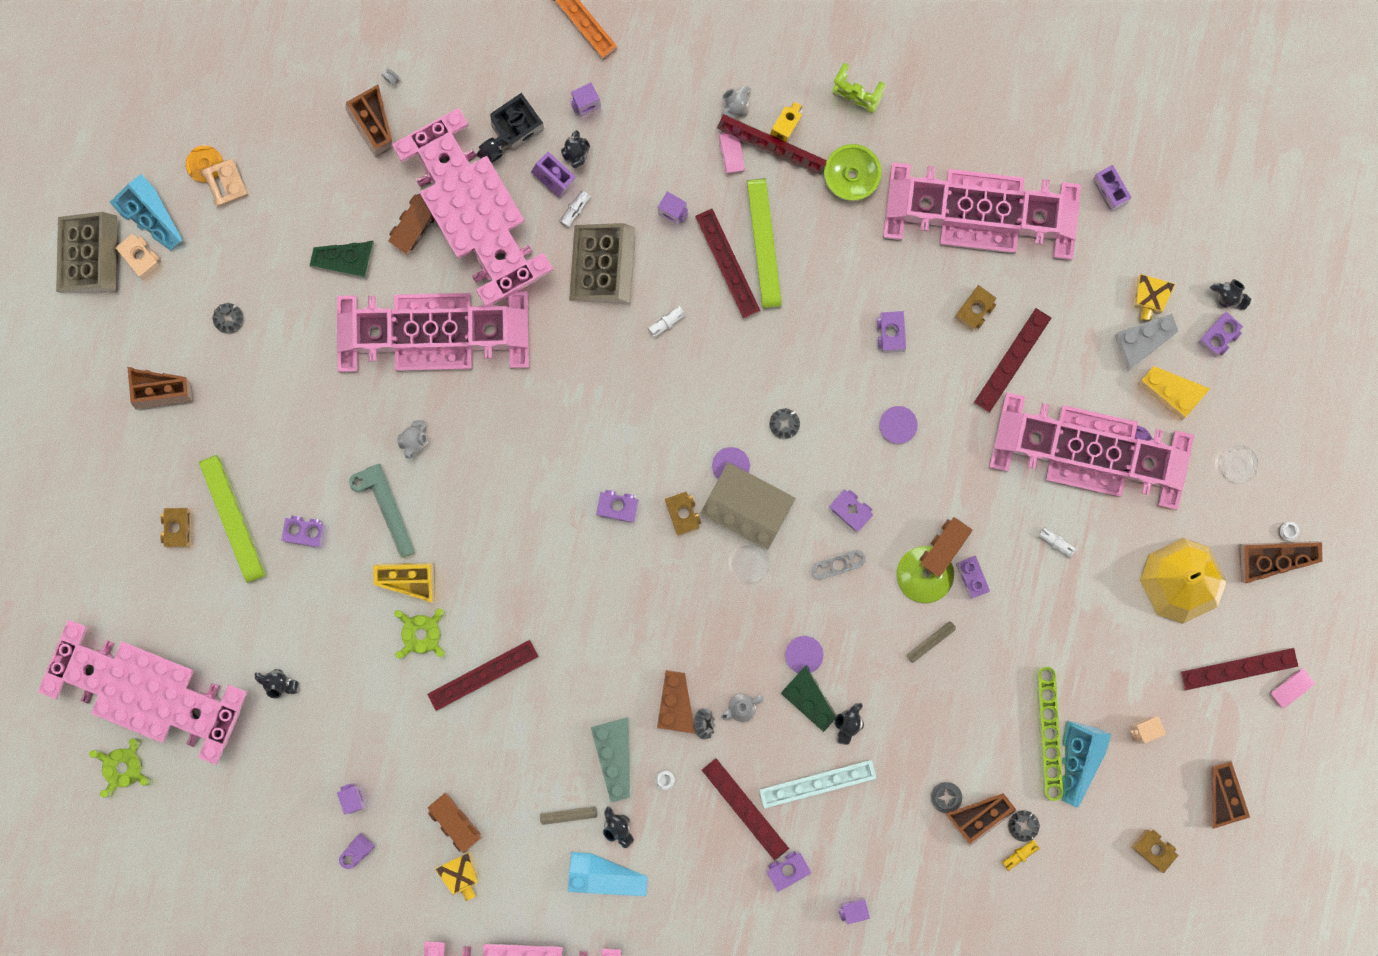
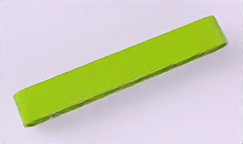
[747,178,782,309]
[199,454,265,583]
[1036,667,1063,801]

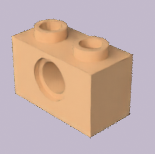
[115,234,160,280]
[1130,716,1166,744]

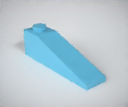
[110,174,182,250]
[1062,721,1111,807]
[568,852,648,896]

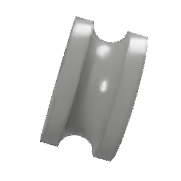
[381,68,400,86]

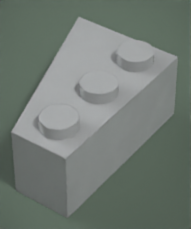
[1115,314,1178,371]

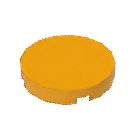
[185,145,224,183]

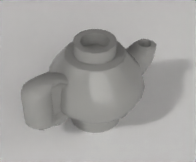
[721,85,751,119]
[397,420,427,459]
[721,693,763,722]

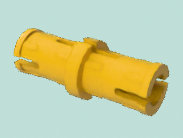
[1001,840,1040,872]

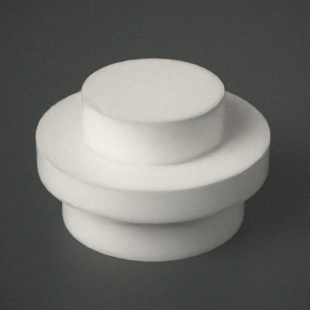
[1280,522,1300,541]
[656,771,675,790]

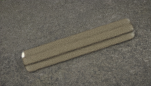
[907,621,956,663]
[540,806,597,825]

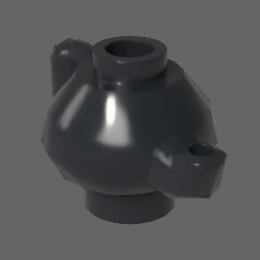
[561,130,590,168]
[1210,279,1252,310]
[254,669,299,698]
[835,703,864,745]
[603,806,634,848]

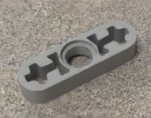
[812,550,866,580]

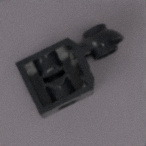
[476,92,544,163]

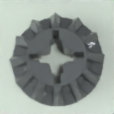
[212,302,243,333]
[769,408,800,439]
[694,708,715,739]
[931,782,962,813]
[1009,810,1040,842]

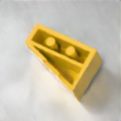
[1138,366,1210,420]
[373,562,434,603]

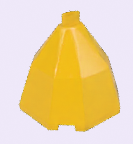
[1140,538,1227,624]

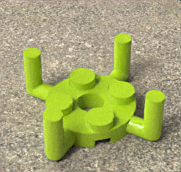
[832,63,886,113]
[394,608,446,659]
[89,738,151,798]

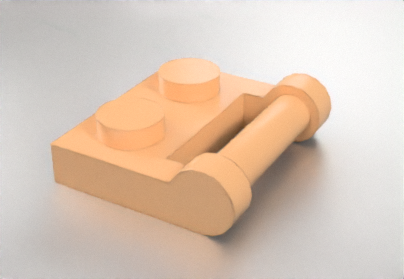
[201,158,247,206]

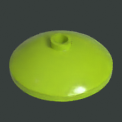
[824,144,882,201]
[896,546,954,603]

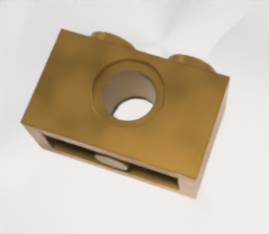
[954,285,996,331]
[665,491,702,537]
[160,508,190,548]
[1131,829,1179,873]

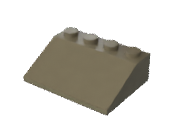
[56,212,117,292]
[569,223,635,303]
[700,462,796,550]

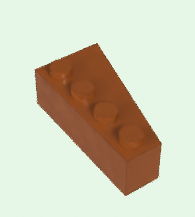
[1240,541,1323,584]

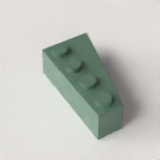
[591,717,630,803]

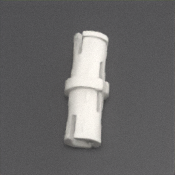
[559,190,591,228]
[648,306,686,338]
[1038,527,1077,558]

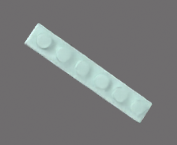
[759,760,877,809]

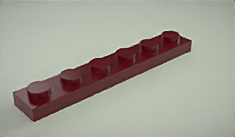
[717,114,827,174]
[695,208,761,319]
[973,308,1052,413]
[427,640,539,711]
[1180,648,1299,691]
[701,758,790,861]

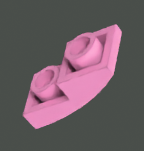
[718,133,745,173]
[1271,668,1315,708]

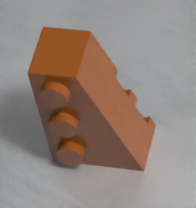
[345,84,392,156]
[388,194,435,254]
[127,367,192,410]
[919,517,973,579]
[657,670,695,734]
[1212,760,1250,829]
[427,792,484,853]
[945,793,1016,847]

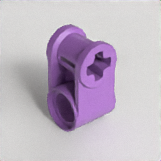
[339,833,375,869]

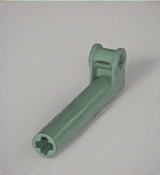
[349,464,415,558]

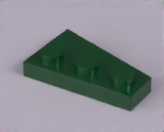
[309,240,374,278]
[781,664,837,732]

